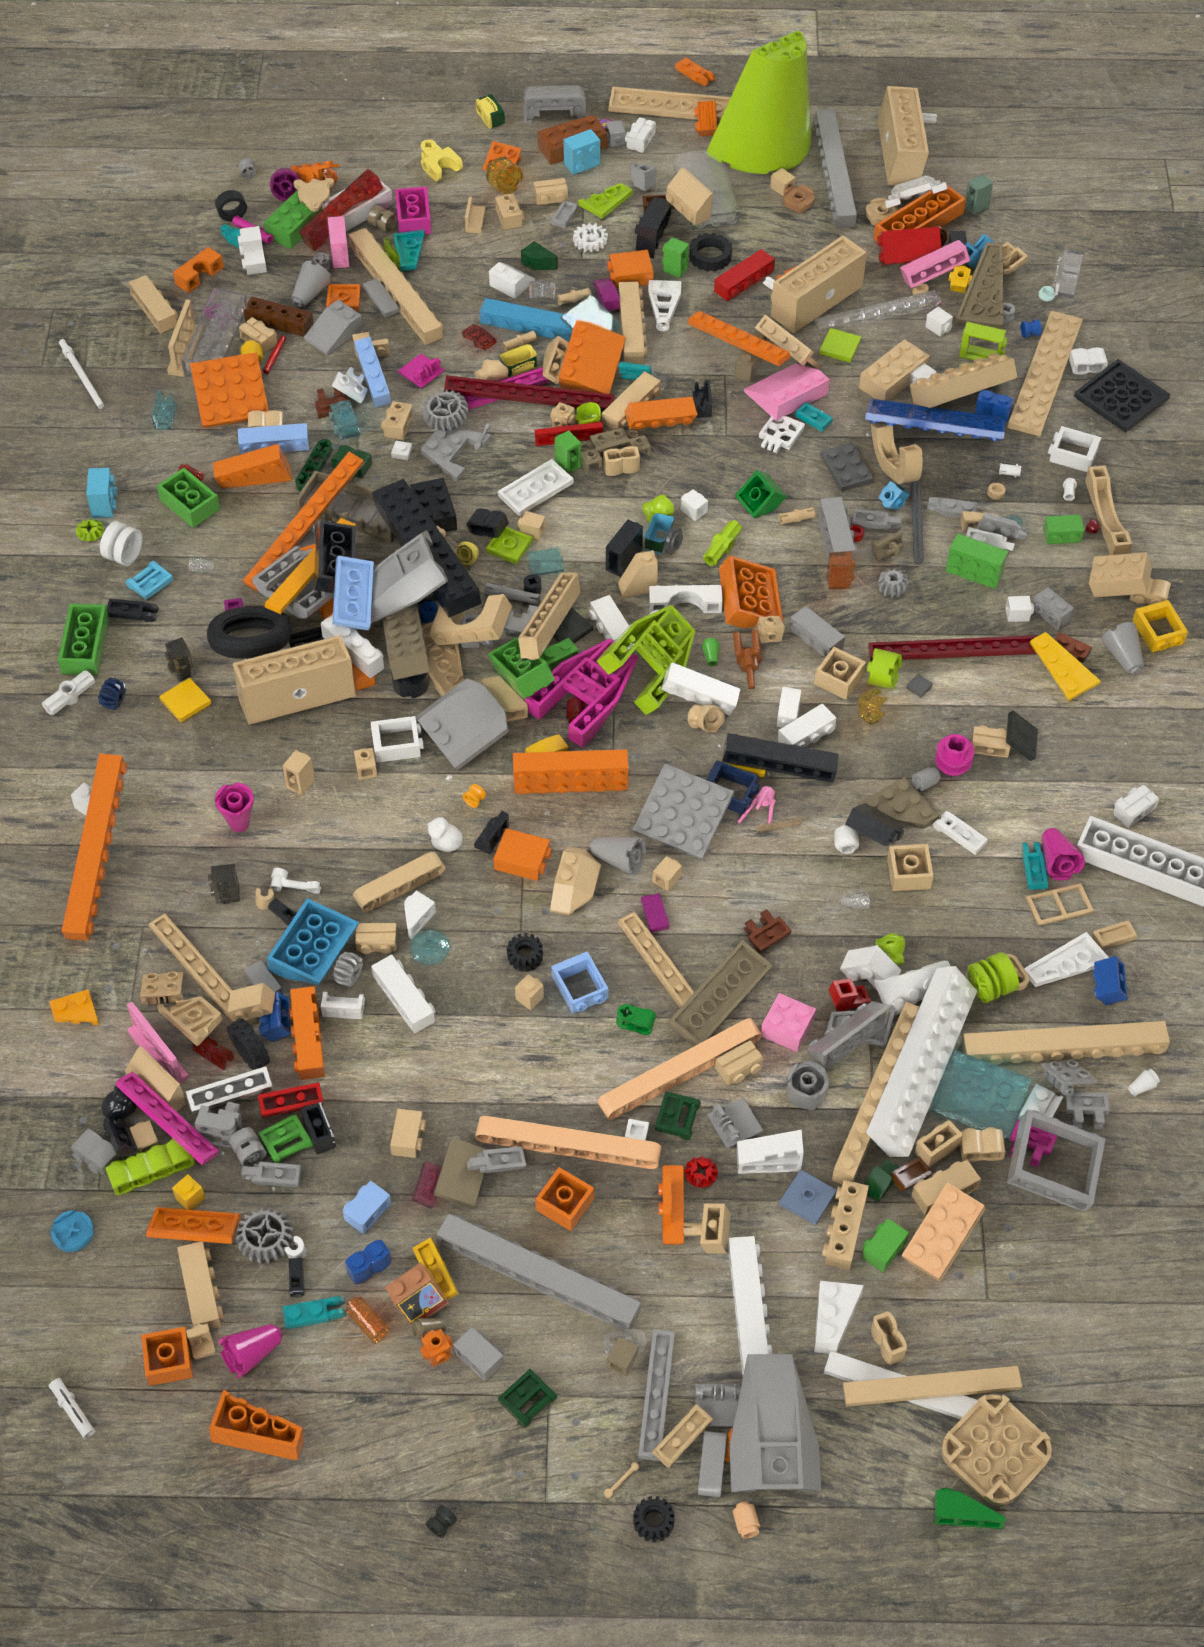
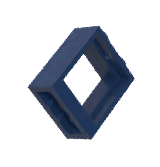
[706,760,760,814]

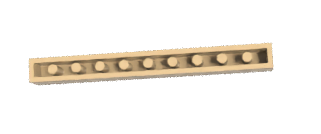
[348,228,444,345]
[832,1002,920,1185]
[961,1021,1170,1066]

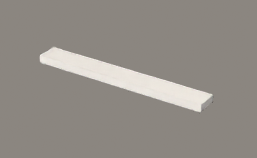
[824,1351,978,1419]

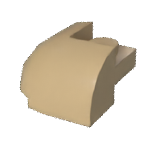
[1002,241,1028,274]

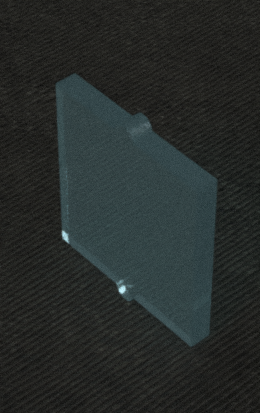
[528,547,564,576]

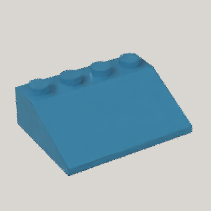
[267,898,359,985]

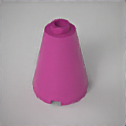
[215,782,254,832]
[1042,828,1085,881]
[218,1324,282,1378]

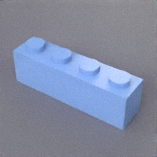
[354,337,391,408]
[238,423,309,455]

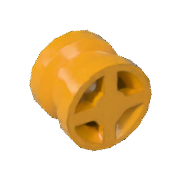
[462,784,487,808]

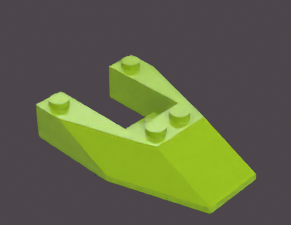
[596,604,696,715]

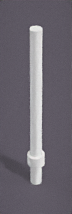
[59,339,104,409]

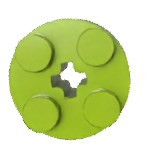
[867,648,902,689]

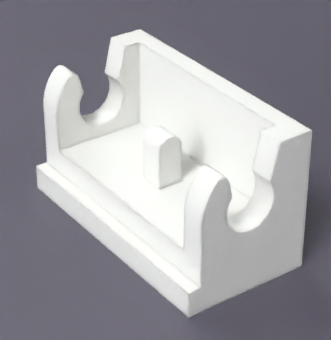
[320,992,365,1019]

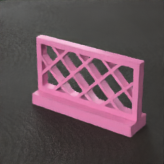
[127,1002,189,1084]

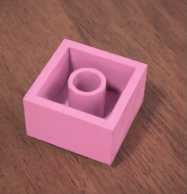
[761,993,816,1052]

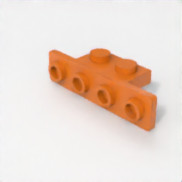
[291,161,339,183]
[658,1165,684,1245]

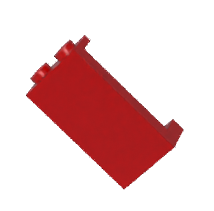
[877,227,941,266]

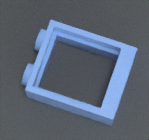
[551,951,608,1014]

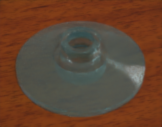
[410,930,449,965]

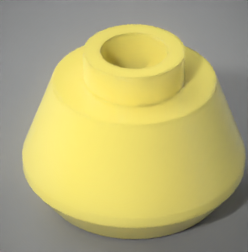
[456,541,479,566]

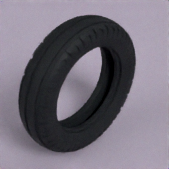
[207,606,292,659]

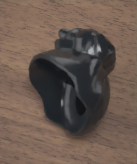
[101,1085,137,1121]

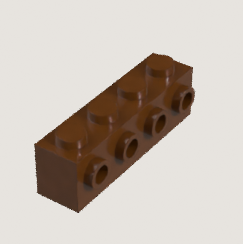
[244,296,314,337]

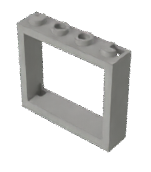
[1007,1109,1105,1212]

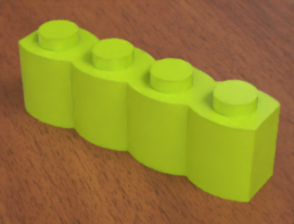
[105,1139,196,1195]

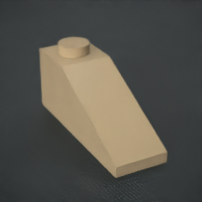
[543,336,569,384]

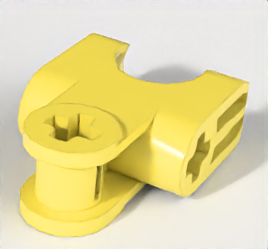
[421,140,463,182]

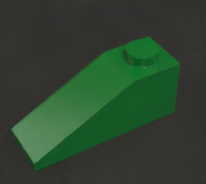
[934,1488,1006,1529]

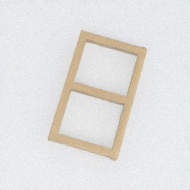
[1025,883,1094,926]

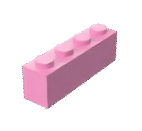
[900,240,970,288]

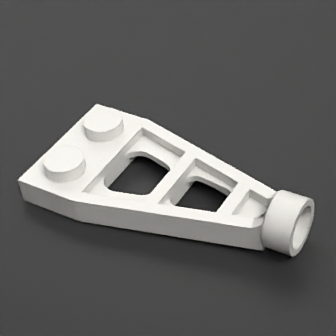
[648,280,681,332]

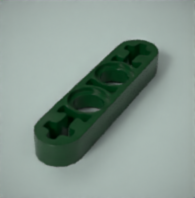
[295,439,333,492]

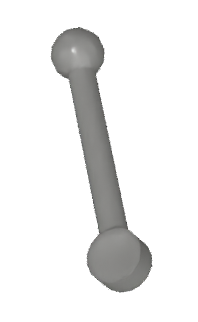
[474,423,491,450]

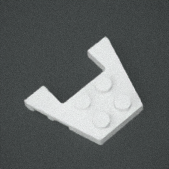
[885,176,947,208]

